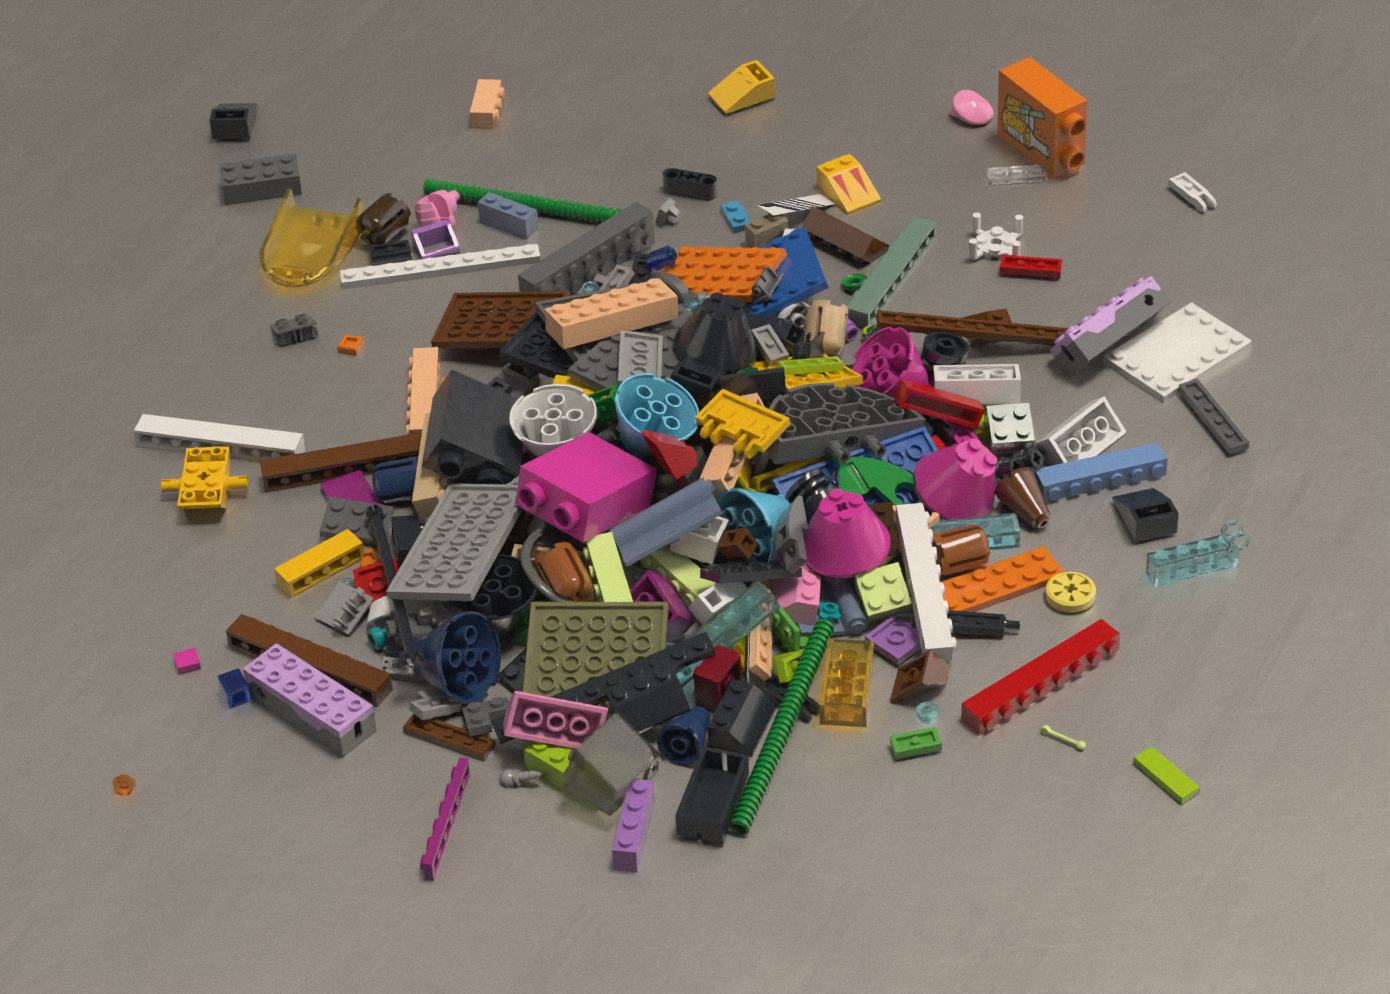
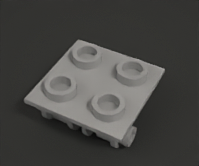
[315,581,374,635]

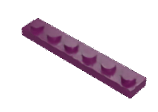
[420,757,471,881]

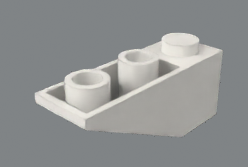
[688,582,750,625]

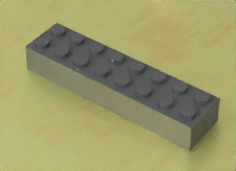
[518,202,655,296]

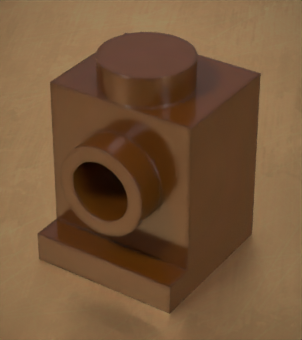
[717,528,758,560]

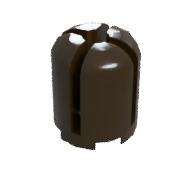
[355,193,411,245]

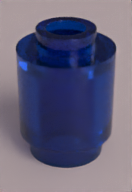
[646,245,677,271]

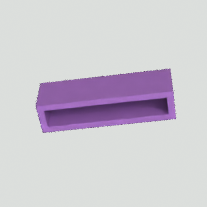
[612,779,656,872]

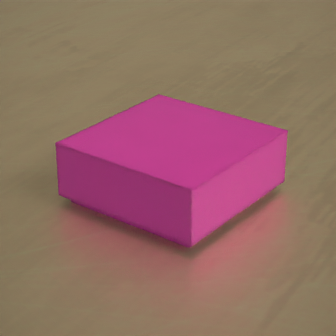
[173,648,201,674]

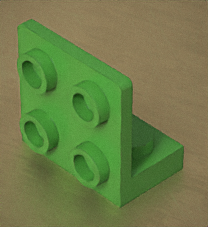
[771,603,810,653]

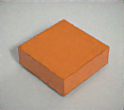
[337,334,365,356]

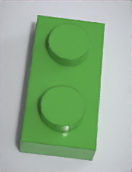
[890,727,942,759]

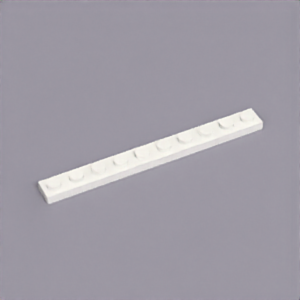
[340,244,541,289]

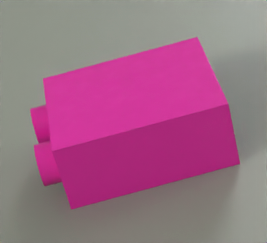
[515,432,657,543]

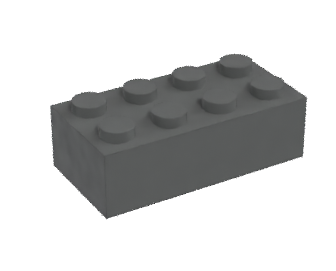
[219,154,302,205]

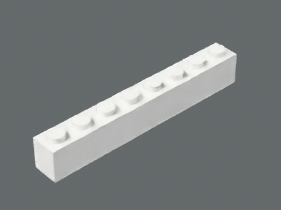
[134,414,305,461]
[895,503,956,661]

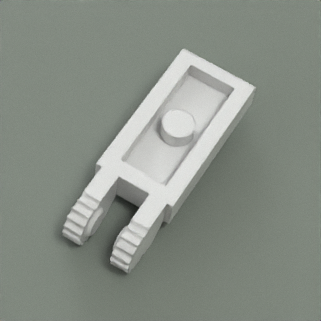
[1168,173,1217,213]

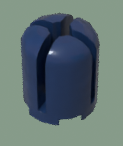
[372,456,418,506]

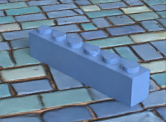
[1035,442,1168,502]

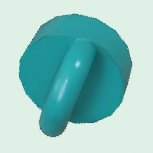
[367,627,387,651]

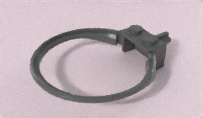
[520,516,586,602]

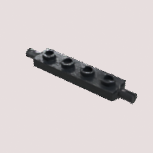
[896,608,1020,636]

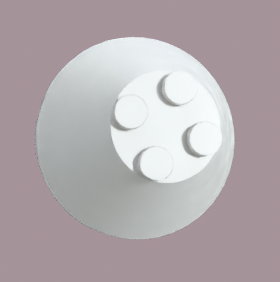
[510,384,597,458]

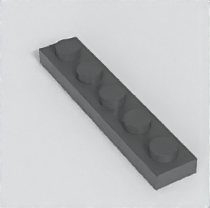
[1178,379,1249,454]

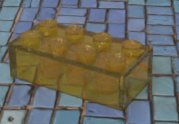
[819,639,874,727]

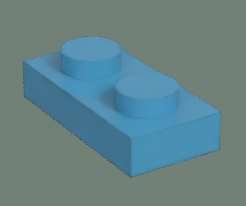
[720,201,752,233]

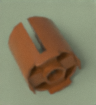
[931,524,990,577]
[533,542,593,602]

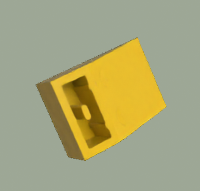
[708,60,776,114]

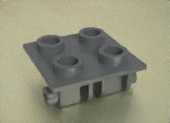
[271,314,318,345]

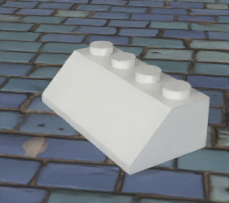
[934,364,1021,406]
[1034,396,1126,466]

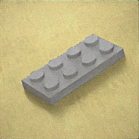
[617,330,663,387]

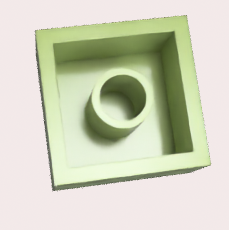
[854,562,912,624]

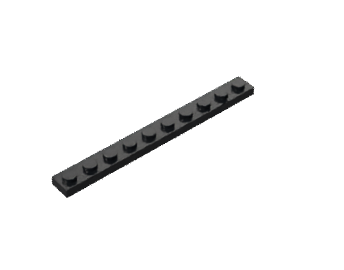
[491,632,716,745]

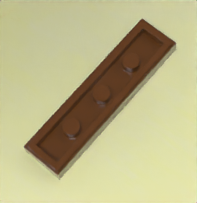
[403,713,496,761]

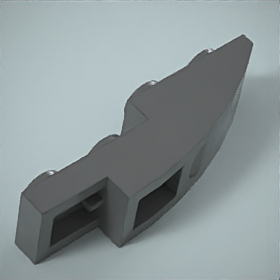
[775,496,808,574]

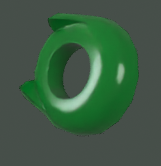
[841,273,868,294]

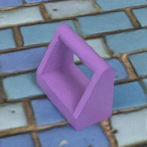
[411,220,460,260]

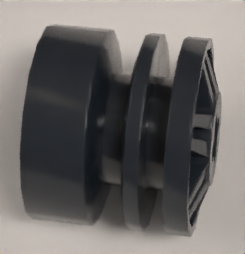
[785,468,837,525]

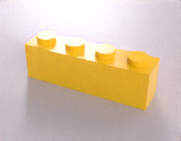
[274,529,364,598]

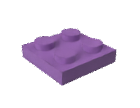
[865,613,921,665]

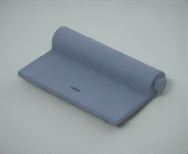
[609,477,723,567]
[797,574,868,636]

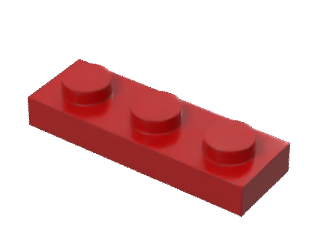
[1000,255,1063,278]

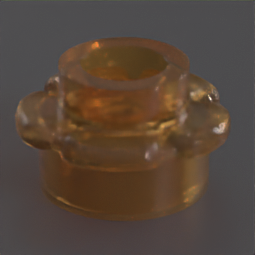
[112,774,136,796]

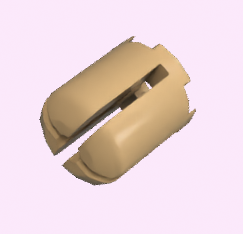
[803,300,849,357]

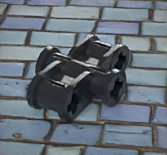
[995,445,1047,481]

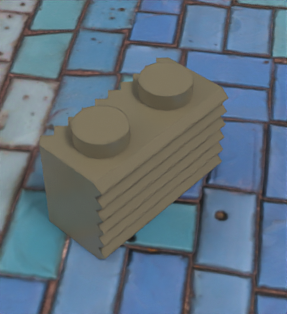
[745,213,788,248]

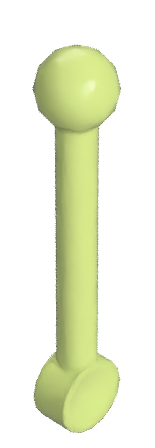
[1041,725,1086,750]

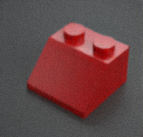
[641,430,698,480]

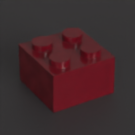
[692,644,742,713]

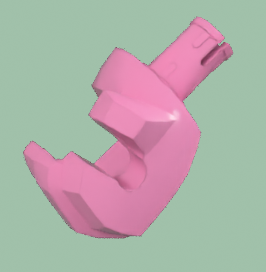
[415,190,459,227]

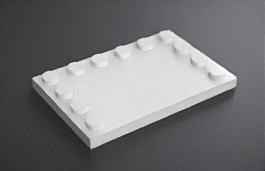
[1103,302,1252,403]

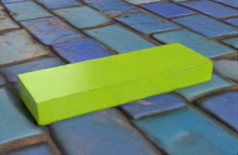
[777,356,844,375]
[1133,746,1200,804]

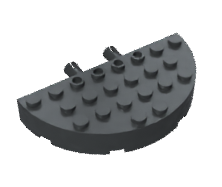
[766,383,925,464]

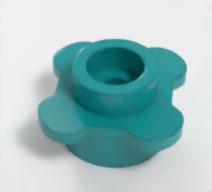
[818,602,841,623]

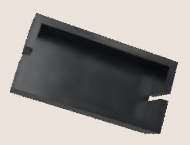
[675,746,749,844]

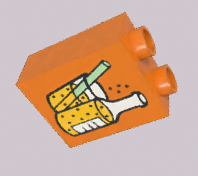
[997,57,1088,178]

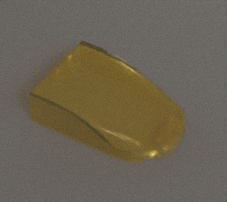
[259,188,364,287]

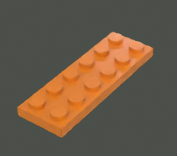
[940,546,1064,612]

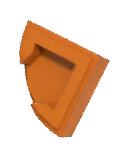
[360,548,380,567]

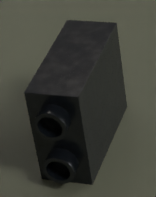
[422,369,523,485]

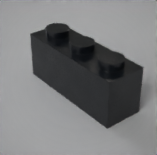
[391,515,424,569]

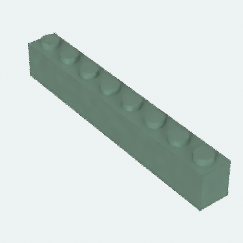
[845,216,936,329]

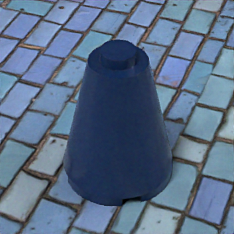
[657,706,711,766]

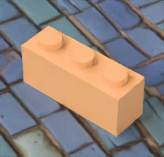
[470,79,505,128]

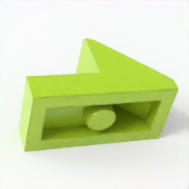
[772,649,804,683]

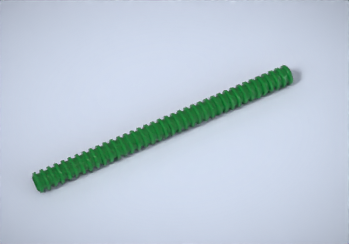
[423,178,624,223]
[729,619,834,835]

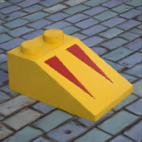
[816,154,881,215]

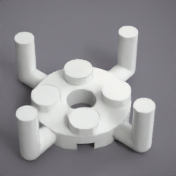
[969,213,1023,261]

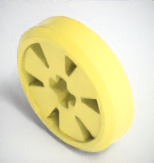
[1046,572,1096,613]

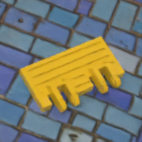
[695,389,791,459]

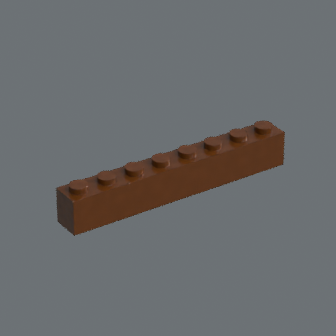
[260,432,422,493]
[226,614,393,707]

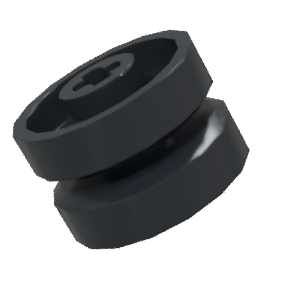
[920,332,969,379]

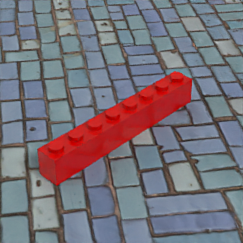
[961,619,1120,735]

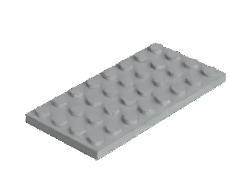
[386,484,523,602]

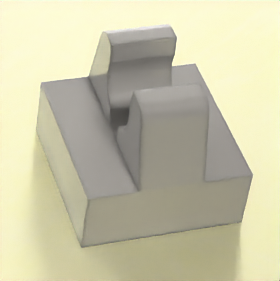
[655,198,680,226]

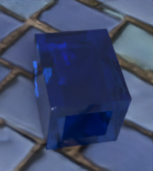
[217,668,251,709]

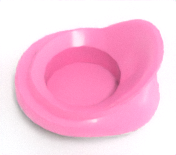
[949,90,994,126]

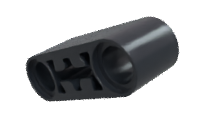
[662,168,718,201]

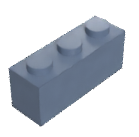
[478,192,539,239]

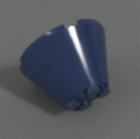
[413,611,501,704]

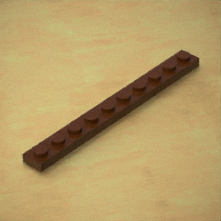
[876,310,1069,346]

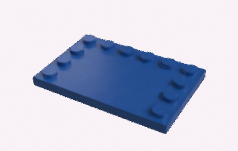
[746,226,829,316]

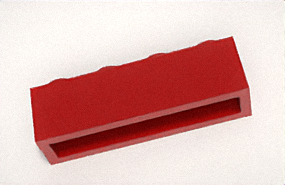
[893,378,985,429]

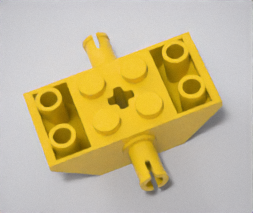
[161,447,249,510]

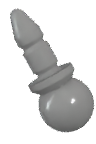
[499,769,542,788]

